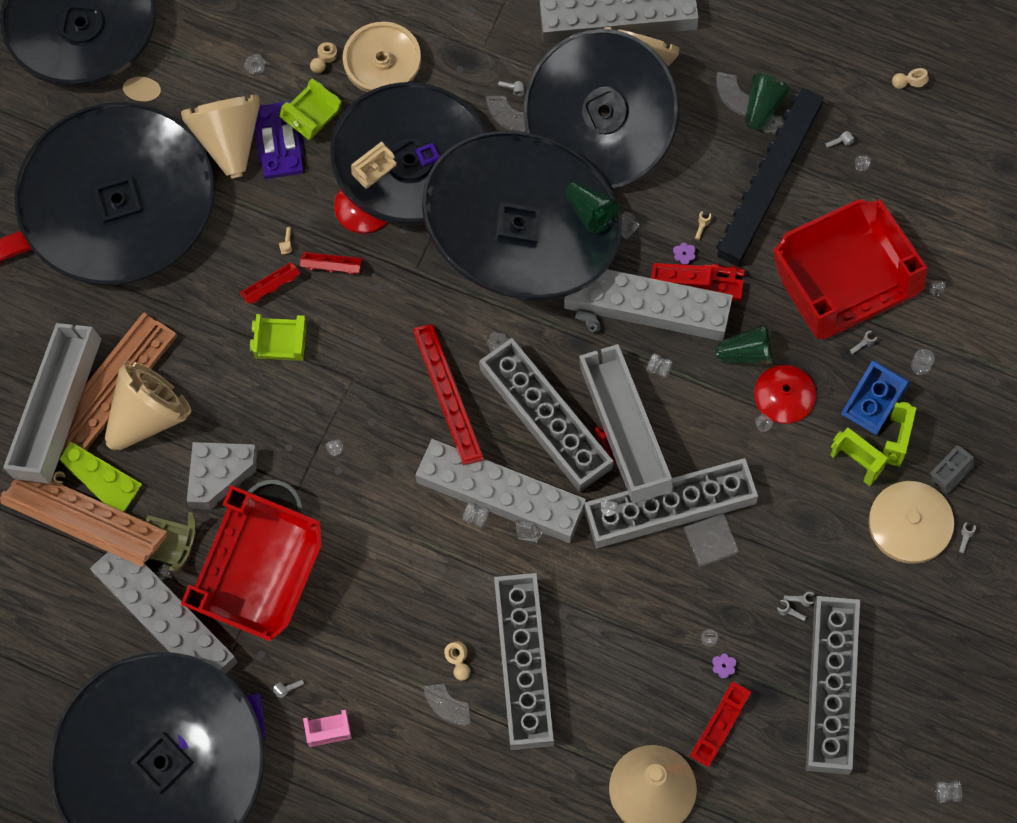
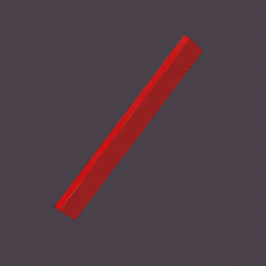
[413,324,483,466]

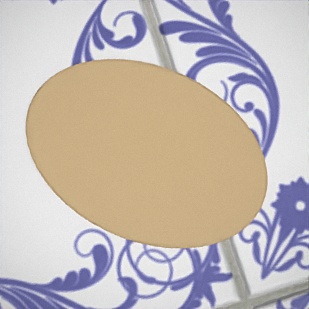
[123,77,161,101]

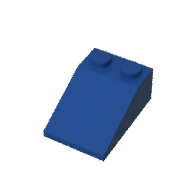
[841,361,912,435]

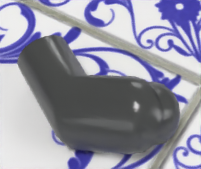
[575,309,600,333]

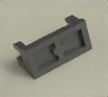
[930,445,974,495]

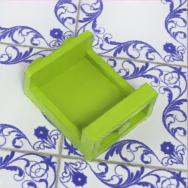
[279,79,342,140]
[250,314,307,361]
[882,402,916,467]
[830,428,888,486]

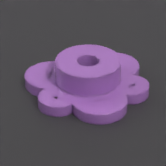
[673,243,695,265]
[712,654,736,679]

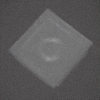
[684,514,739,567]

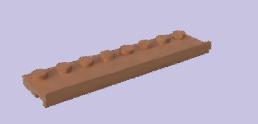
[62,312,177,453]
[0,479,167,567]

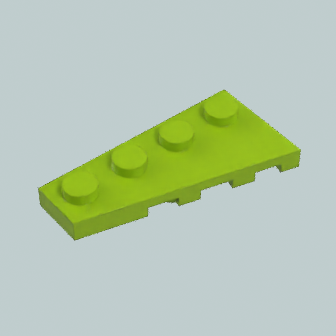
[60,442,142,513]

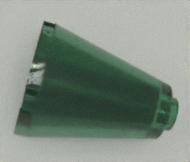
[745,73,790,131]
[565,181,619,234]
[715,325,773,365]

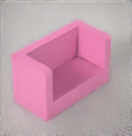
[303,710,352,747]

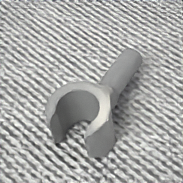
[498,81,525,96]
[825,131,854,148]
[850,331,877,354]
[959,522,976,553]
[784,592,814,607]
[777,600,806,621]
[273,680,304,698]

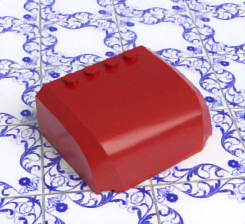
[773,199,927,339]
[180,485,322,641]

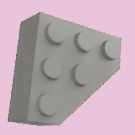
[187,442,258,510]

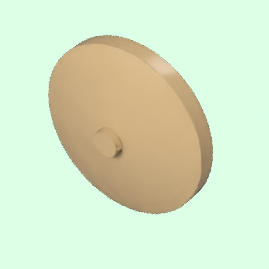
[343,22,421,92]
[869,481,954,564]

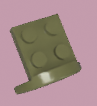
[145,512,197,572]

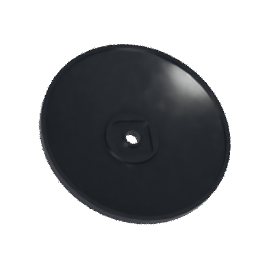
[0,0,156,87]
[524,29,680,189]
[330,82,486,225]

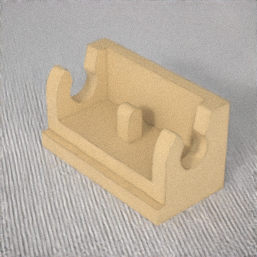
[351,142,396,189]

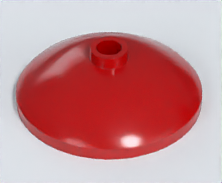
[334,189,388,234]
[754,365,816,424]

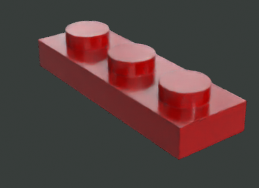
[300,252,363,274]
[239,262,300,304]
[651,263,714,288]

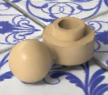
[310,42,337,73]
[892,68,929,89]
[444,641,470,681]

